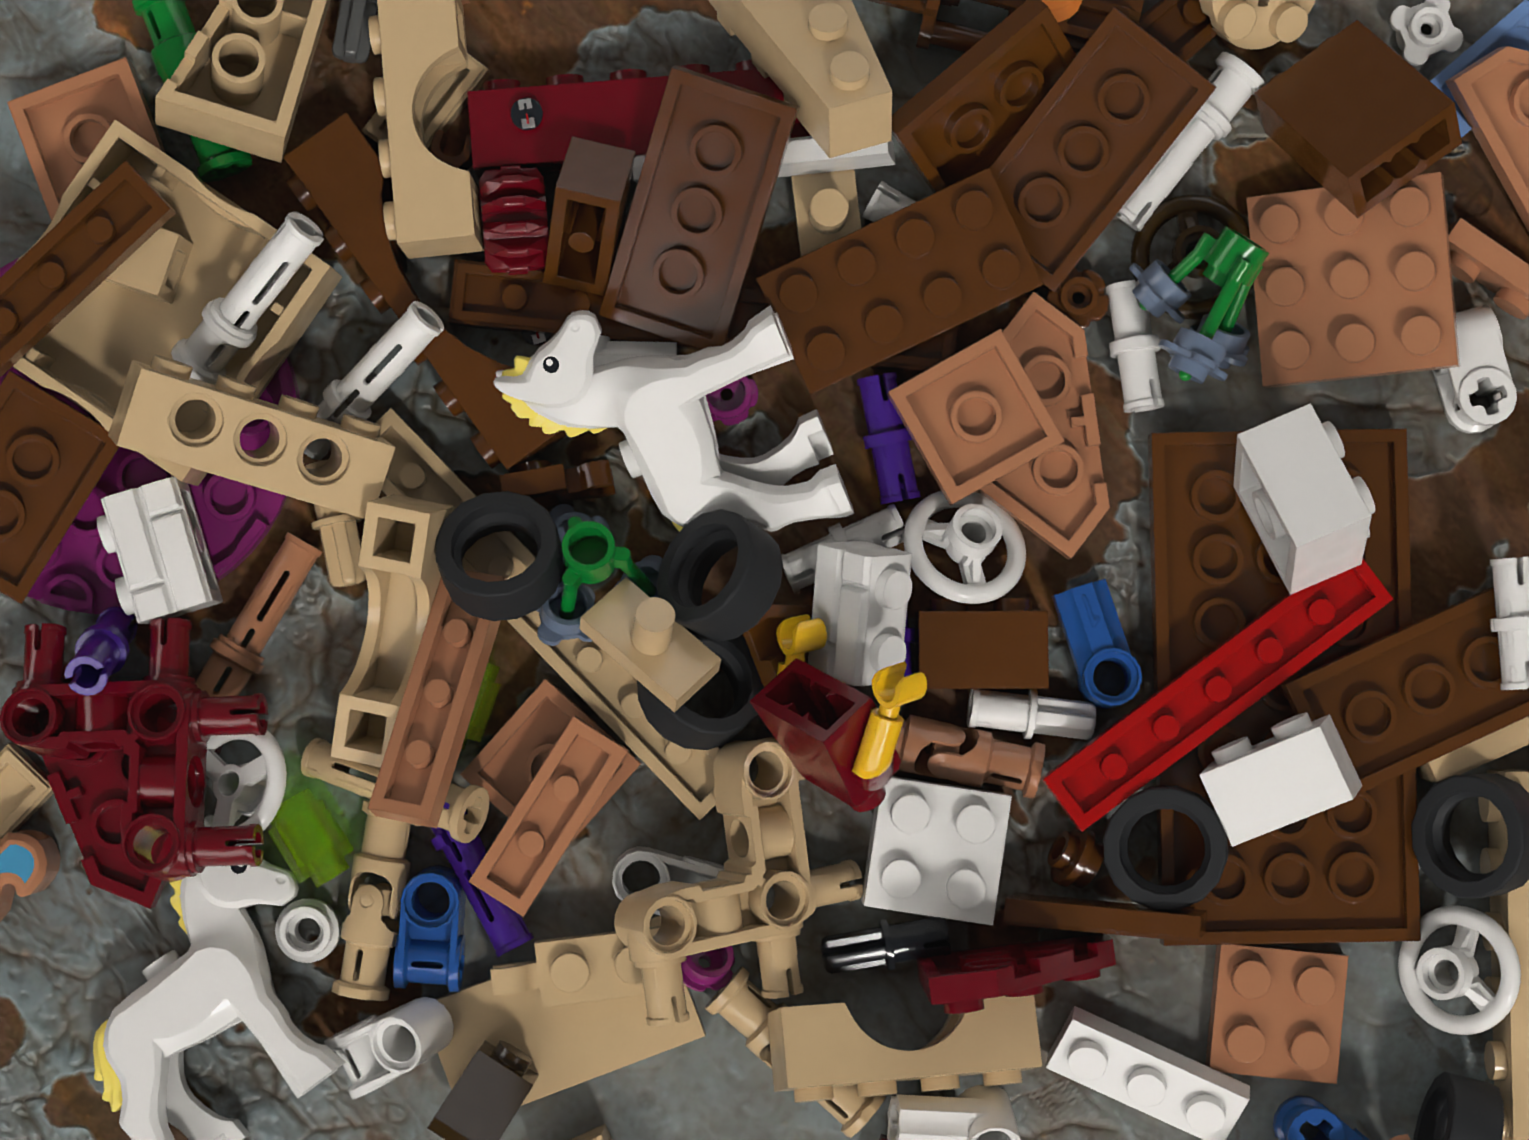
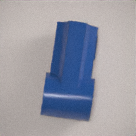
[1052,579,1142,709]

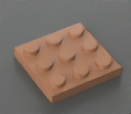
[1247,172,1460,388]

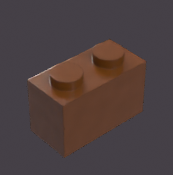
[543,137,635,296]
[915,598,1049,689]

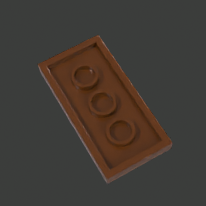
[990,6,1217,292]
[599,65,800,349]
[756,167,1043,394]
[1280,586,1529,796]

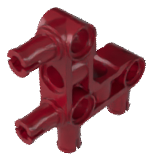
[0,618,268,882]

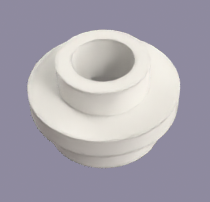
[275,898,341,963]

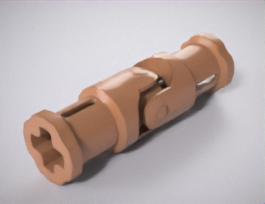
[896,714,1045,799]

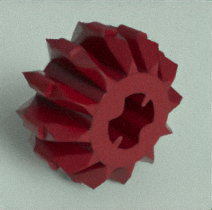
[479,165,549,275]

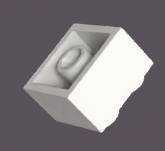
[1233,403,1375,595]
[861,776,1012,925]

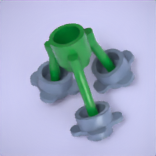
[1129,226,1269,384]
[536,504,663,646]

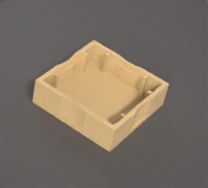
[13,120,342,486]

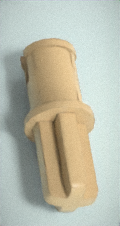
[305,459,366,587]

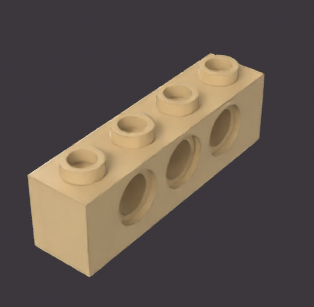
[108,355,396,519]

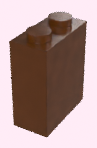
[1254,20,1462,218]

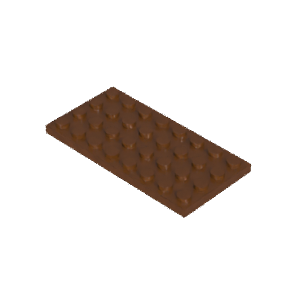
[1148,428,1421,946]

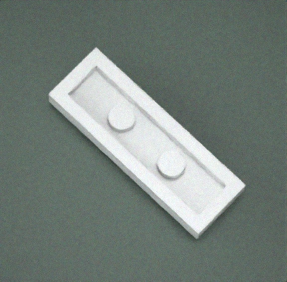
[1046,1006,1250,1140]

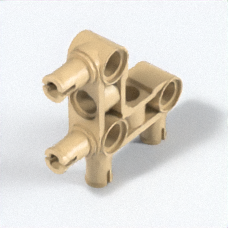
[614,737,863,1027]

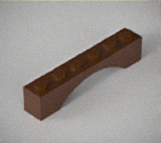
[284,113,567,473]

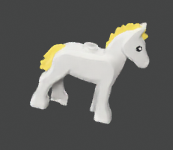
[493,305,854,532]
[93,814,346,1140]

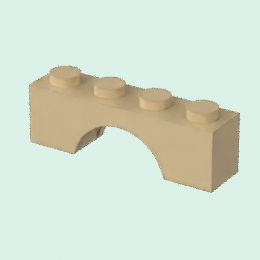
[368,0,484,259]
[330,494,455,767]
[767,995,1042,1103]

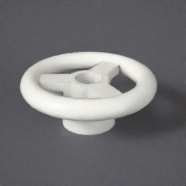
[903,491,1026,604]
[204,730,287,846]
[1398,905,1521,1035]

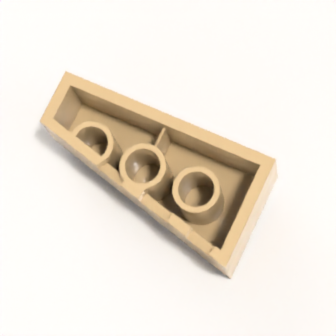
[155,0,331,163]
[708,0,892,158]

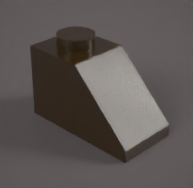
[427,1040,539,1140]

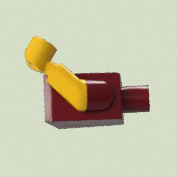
[750,614,927,812]

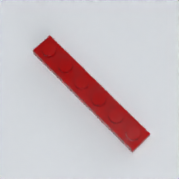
[1041,559,1393,832]

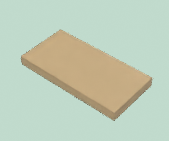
[436,915,706,1106]

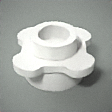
[1389,0,1463,66]

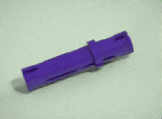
[431,802,534,958]

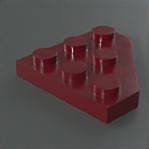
[32,661,224,909]
[916,933,1116,1014]

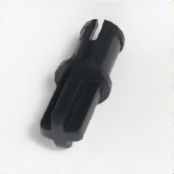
[821,917,951,974]

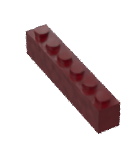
[467,59,811,179]

